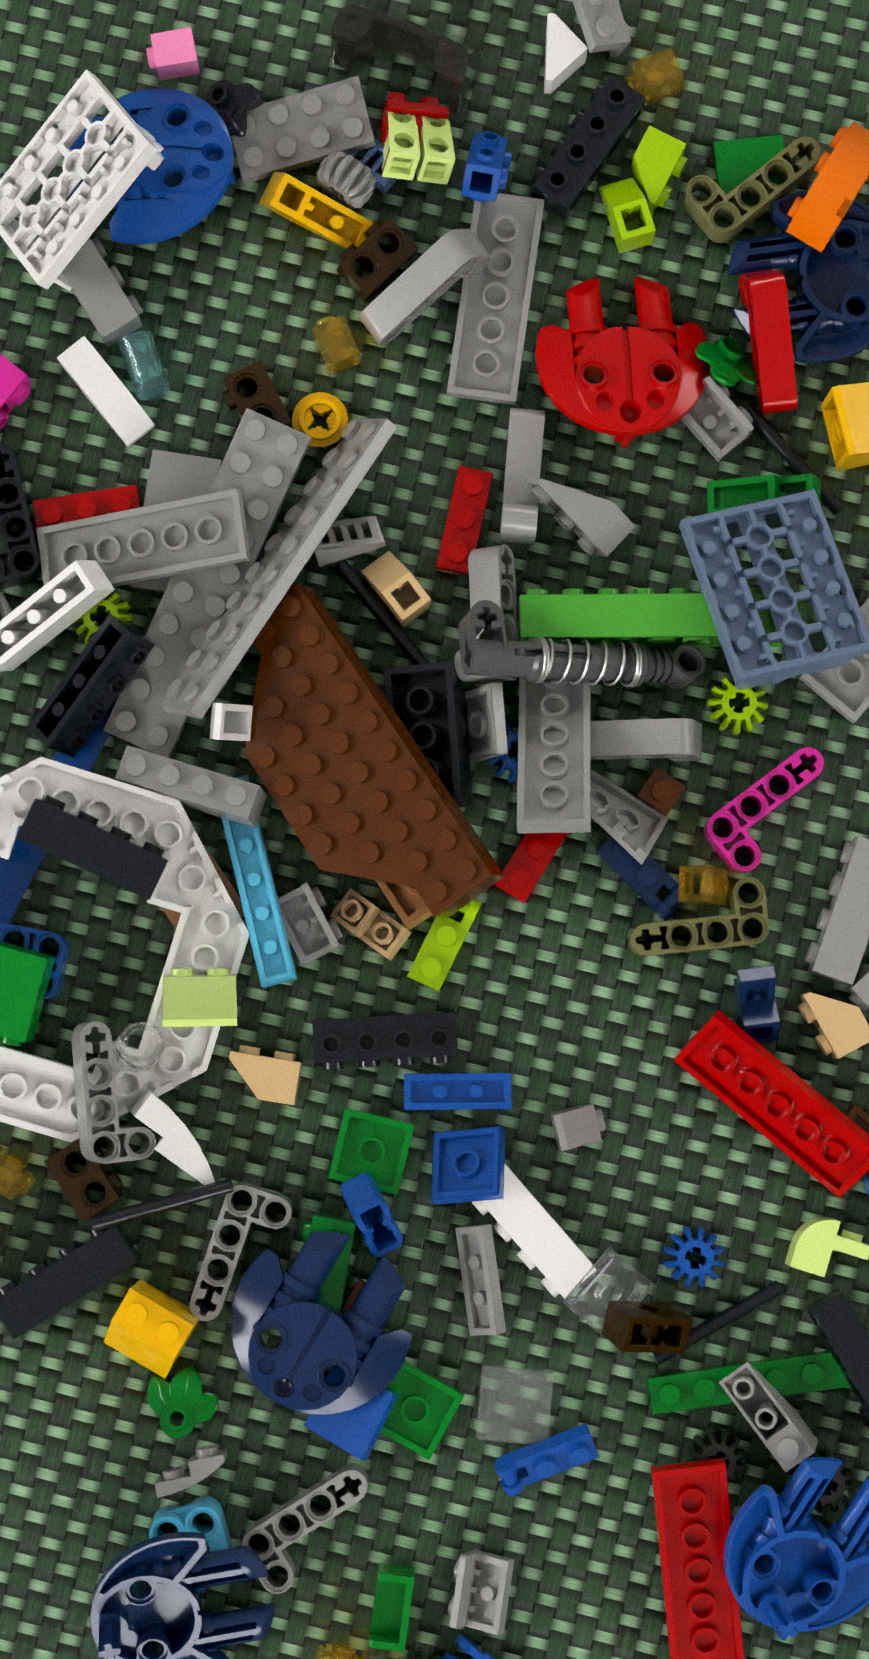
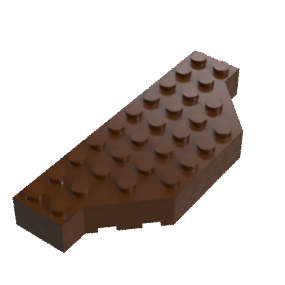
[244,583,505,918]

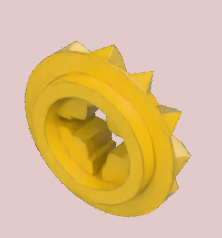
[292,392,348,449]

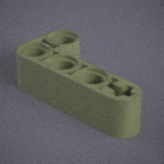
[683,136,821,243]
[628,877,769,957]

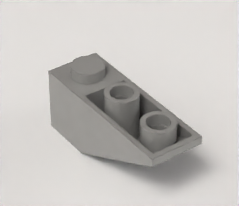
[526,477,636,557]
[719,1361,818,1473]

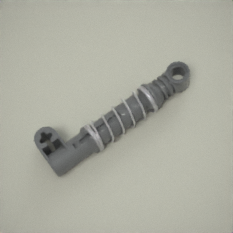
[458,600,706,690]

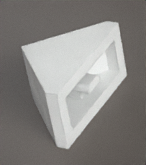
[544,13,588,94]

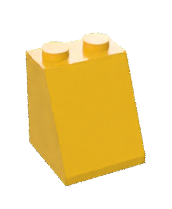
[821,382,869,472]
[104,1279,199,1379]

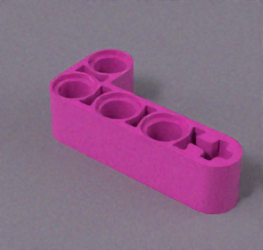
[704,747,824,874]

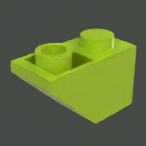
[631,125,688,216]
[599,177,656,254]

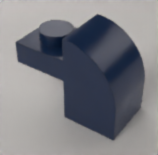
[734,966,780,1044]

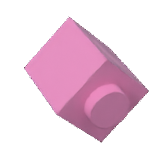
[146,27,200,81]

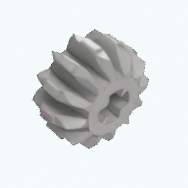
[316,151,377,209]

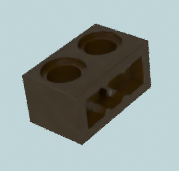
[336,218,418,301]
[222,360,294,429]
[44,1139,124,1222]

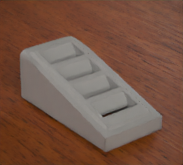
[314,516,386,567]

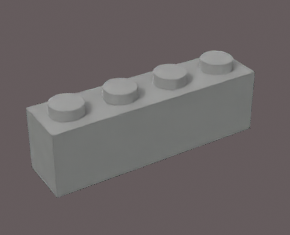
[38,207,143,348]
[115,745,267,828]
[805,836,869,985]

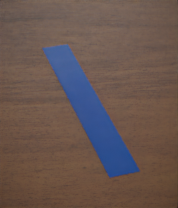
[0,695,119,923]

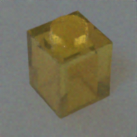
[627,47,684,106]
[311,315,361,376]

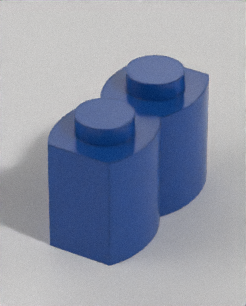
[341,1172,402,1257]

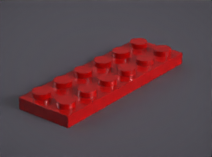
[674,1010,869,1198]
[651,1458,744,1659]

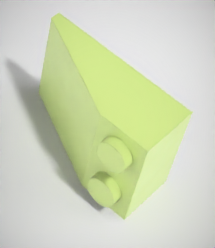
[162,967,237,1027]

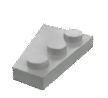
[591,769,669,865]

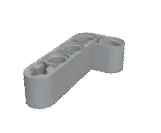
[359,229,492,346]
[499,408,545,545]
[454,544,519,685]
[591,718,702,761]
[71,1021,156,1164]
[189,1182,294,1322]
[242,1464,369,1594]

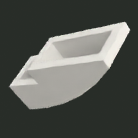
[57,336,155,448]
[210,702,253,741]
[130,1088,215,1185]

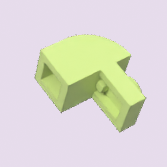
[785,1217,869,1277]

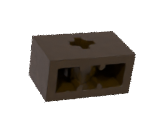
[602,1300,692,1354]

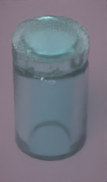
[118,331,170,400]

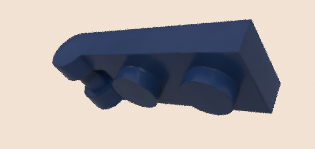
[596,837,691,921]

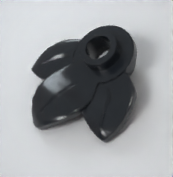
[206,80,264,137]

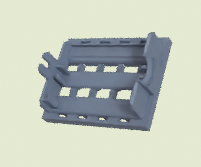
[679,489,869,690]

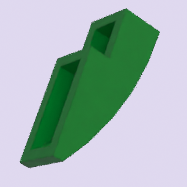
[707,473,821,513]

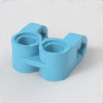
[149,1496,233,1552]

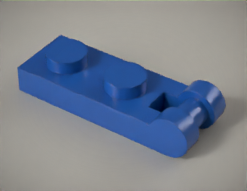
[494,1423,599,1496]

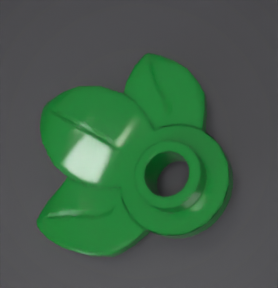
[695,336,757,387]
[148,1366,219,1439]

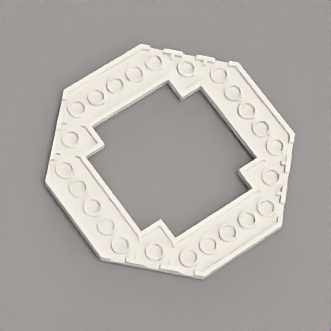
[0,757,249,1142]

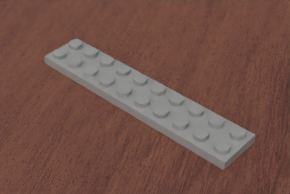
[103,408,312,758]
[163,418,397,719]

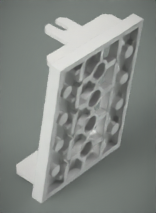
[0,69,165,291]

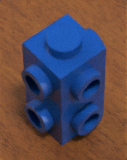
[461,131,512,202]

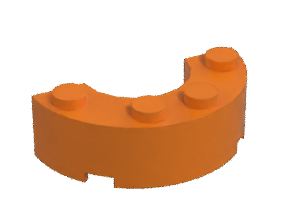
[786,121,869,253]

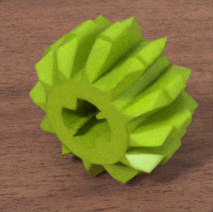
[74,592,133,644]
[707,677,768,735]

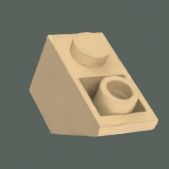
[361,551,431,627]
[798,992,869,1059]
[229,1045,303,1105]

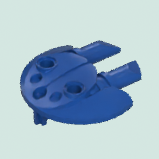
[67,88,236,244]
[724,1457,869,1641]

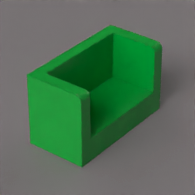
[368,1563,415,1652]

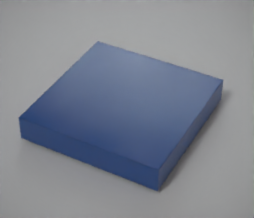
[431,1126,505,1205]
[304,1365,399,1461]

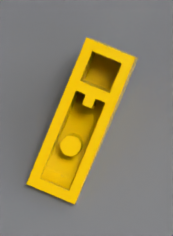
[259,172,373,249]

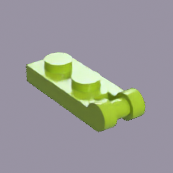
[407,899,482,992]

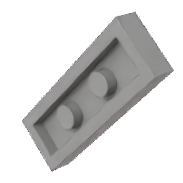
[455,1224,506,1336]

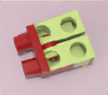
[380,92,456,185]

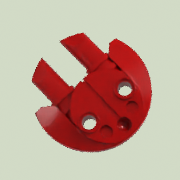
[535,276,710,448]

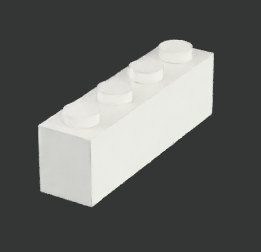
[0,560,115,672]
[472,1164,598,1300]

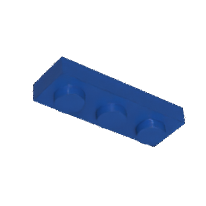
[404,1073,512,1110]

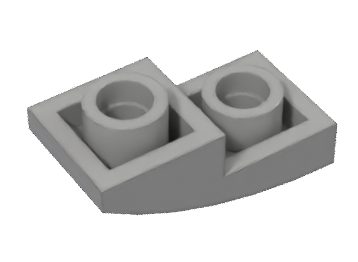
[154,1445,228,1498]

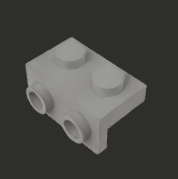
[572,0,631,57]
[681,375,754,462]
[278,882,343,966]
[448,1549,514,1635]

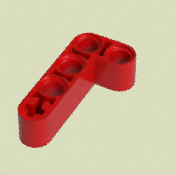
[739,269,797,415]

